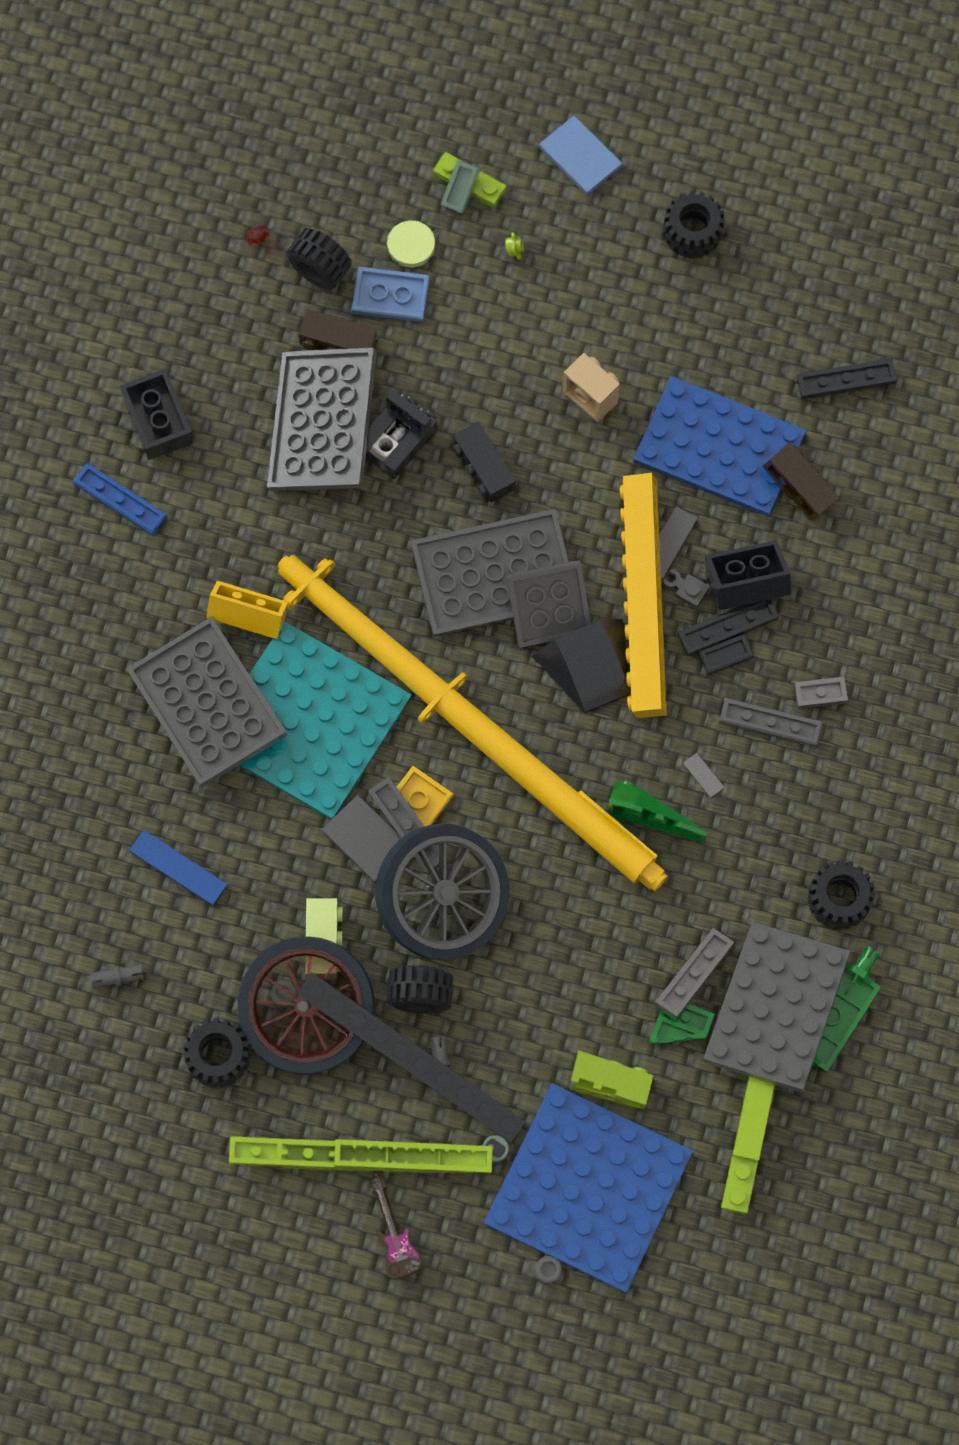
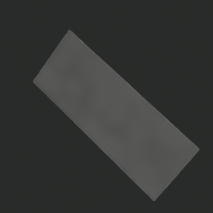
[683,753,724,797]

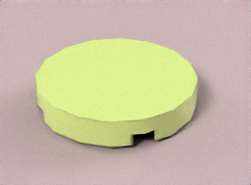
[387,220,435,268]

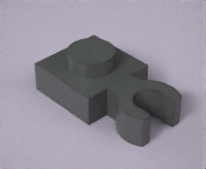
[663,569,710,609]

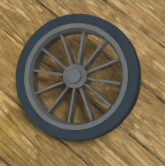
[375,824,509,960]

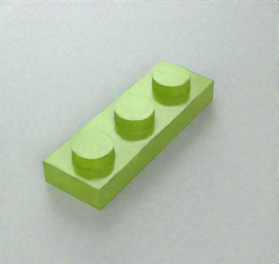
[433,152,506,208]

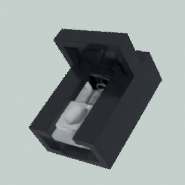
[365,390,437,480]

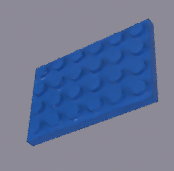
[633,376,806,517]

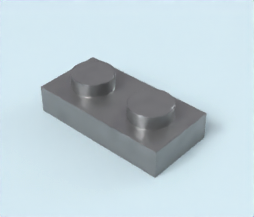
[794,677,848,709]

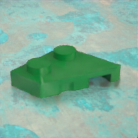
[649,1004,715,1045]

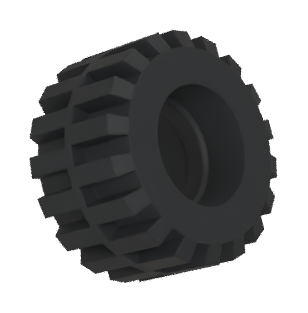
[663,191,725,258]
[286,228,352,290]
[808,860,875,930]
[387,965,453,1013]
[183,1018,250,1088]

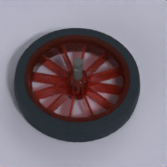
[238,936,375,1074]

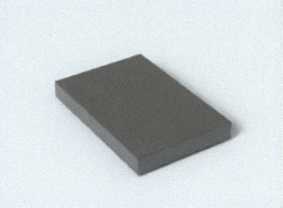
[321,795,401,883]

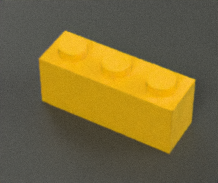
[206,581,288,639]

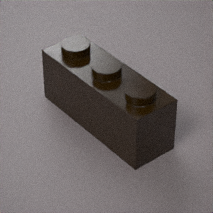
[298,309,377,350]
[762,442,839,521]

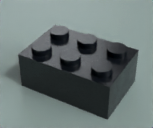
[120,369,194,460]
[705,540,791,610]

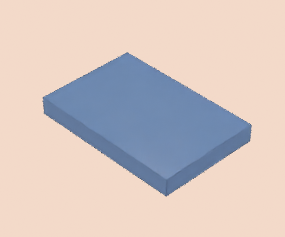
[539,116,622,195]
[351,267,430,322]

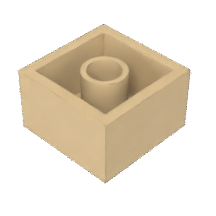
[562,353,620,422]

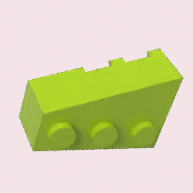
[569,1050,653,1110]

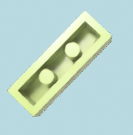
[305,899,343,979]

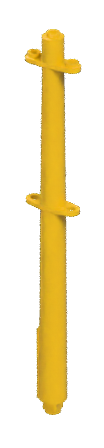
[278,555,668,891]

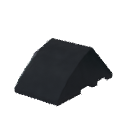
[532,619,630,713]

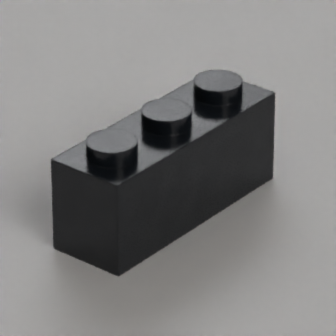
[452,421,516,503]

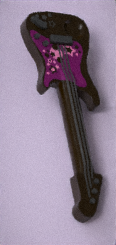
[371,1171,423,1280]

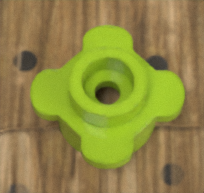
[505,232,524,260]

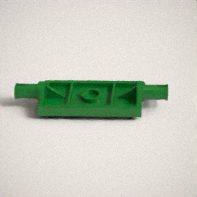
[813,946,881,1073]

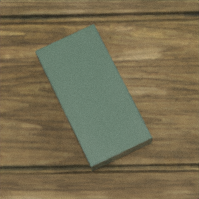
[440,160,481,214]

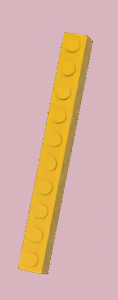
[620,473,667,719]

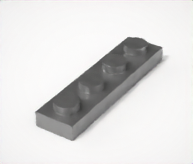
[654,928,734,1020]

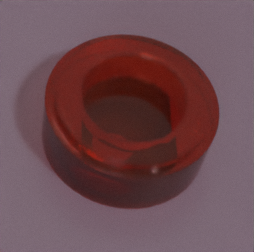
[244,225,270,246]

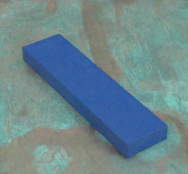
[73,463,167,536]
[129,830,228,907]

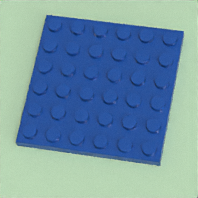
[484,1083,693,1294]

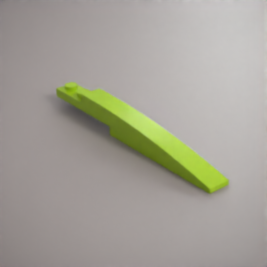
[721,1076,775,1215]
[229,1136,492,1173]

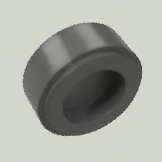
[535,1256,562,1284]

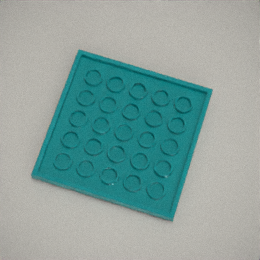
[239,621,412,820]

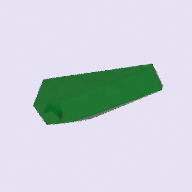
[607,781,707,843]

